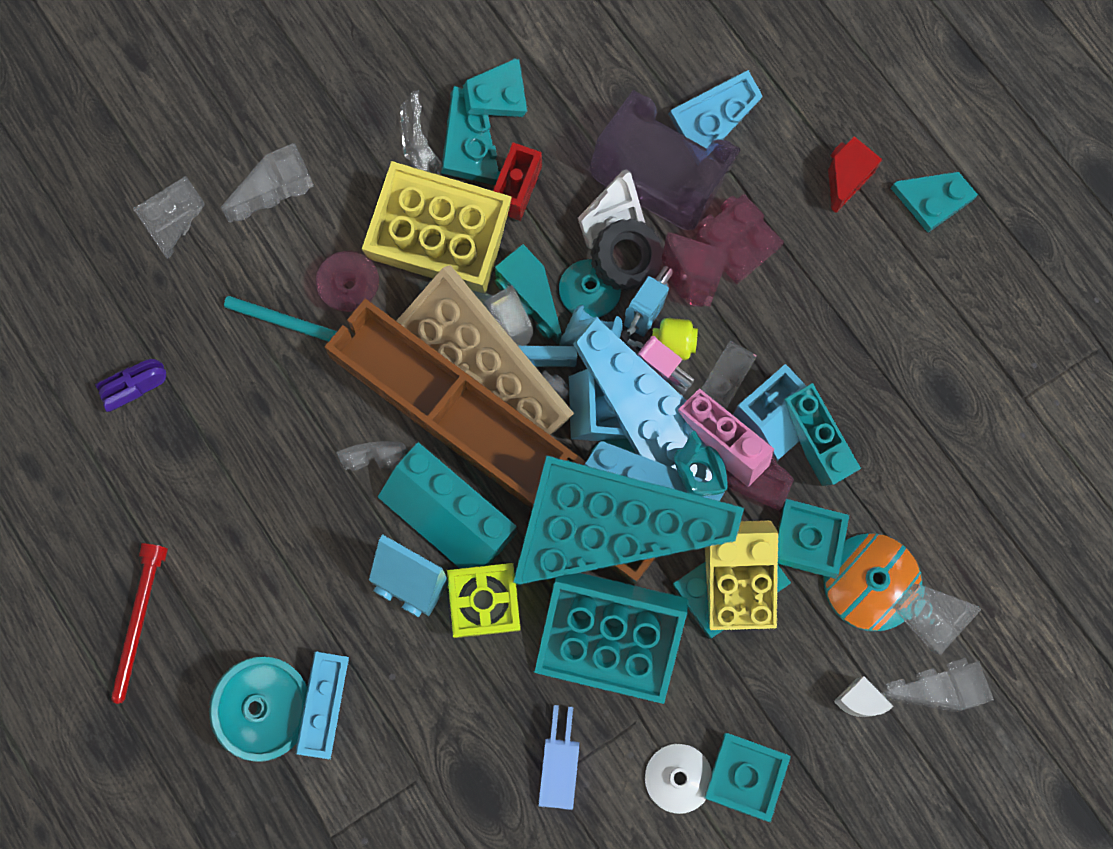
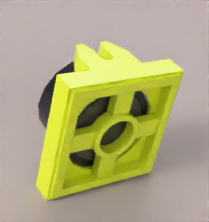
[447,563,521,638]

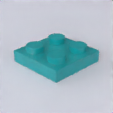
[778,499,849,579]
[704,733,791,822]

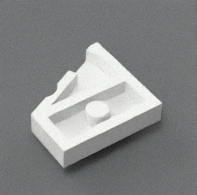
[578,169,645,249]

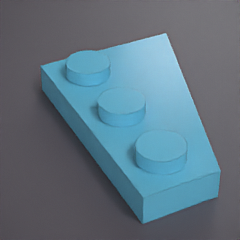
[669,70,763,166]

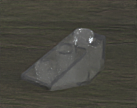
[221,143,314,223]
[880,658,994,712]

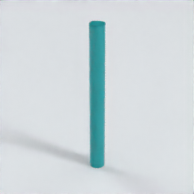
[224,296,337,342]

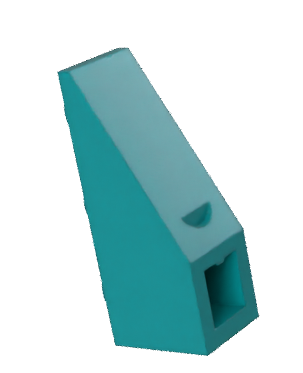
[495,244,561,344]
[784,383,861,486]

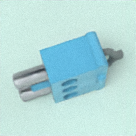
[624,266,673,337]

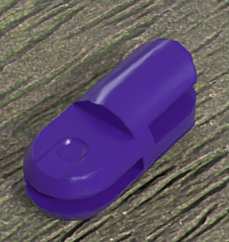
[95,359,167,412]

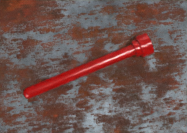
[111,543,168,704]

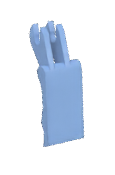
[539,705,579,810]

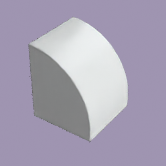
[834,676,893,717]

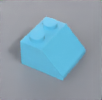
[569,369,627,441]

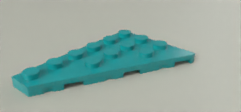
[513,456,744,585]

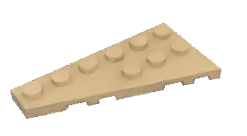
[397,265,574,435]

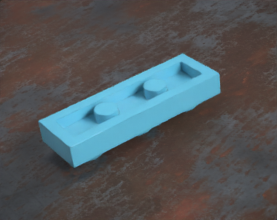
[295,652,349,759]

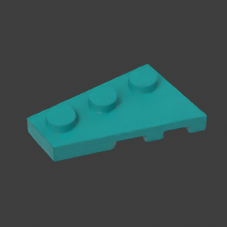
[441,86,501,185]

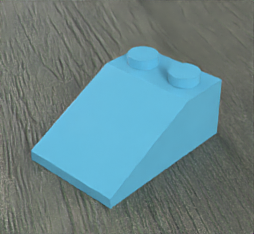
[369,535,448,617]

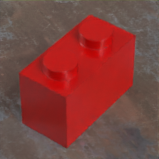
[493,142,542,221]

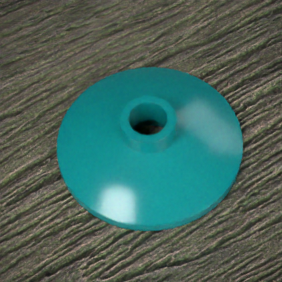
[559,259,621,318]

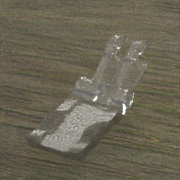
[400,91,442,175]

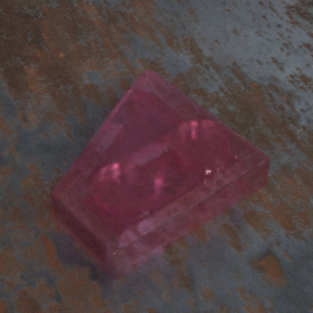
[726,456,794,511]

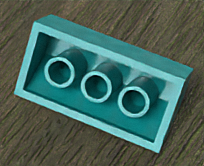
[378,442,518,579]

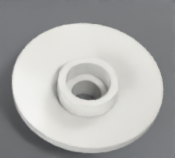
[645,744,712,813]

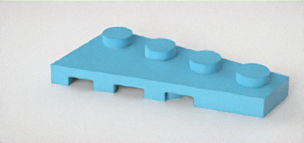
[585,441,725,501]

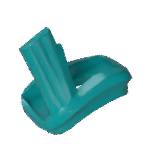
[674,431,728,496]

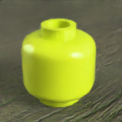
[652,318,698,361]

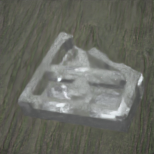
[133,176,205,259]
[893,584,981,655]

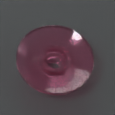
[316,251,379,311]

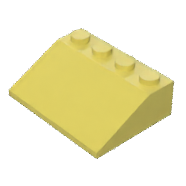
[362,161,512,294]

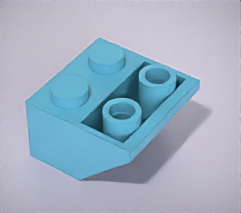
[733,364,806,461]

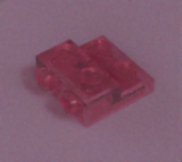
[696,194,784,284]

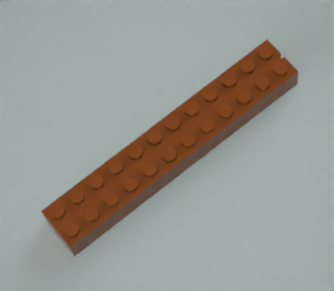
[325,298,656,586]

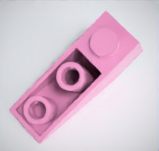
[678,389,774,487]

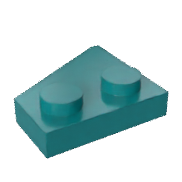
[463,59,527,117]

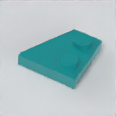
[891,172,978,233]

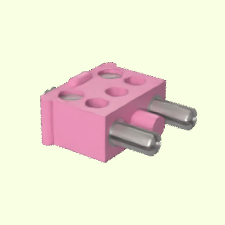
[626,336,694,395]

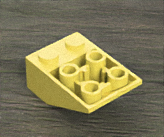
[705,521,778,630]

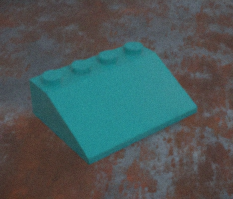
[534,573,688,704]

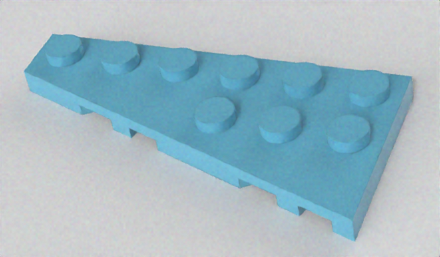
[573,318,712,481]

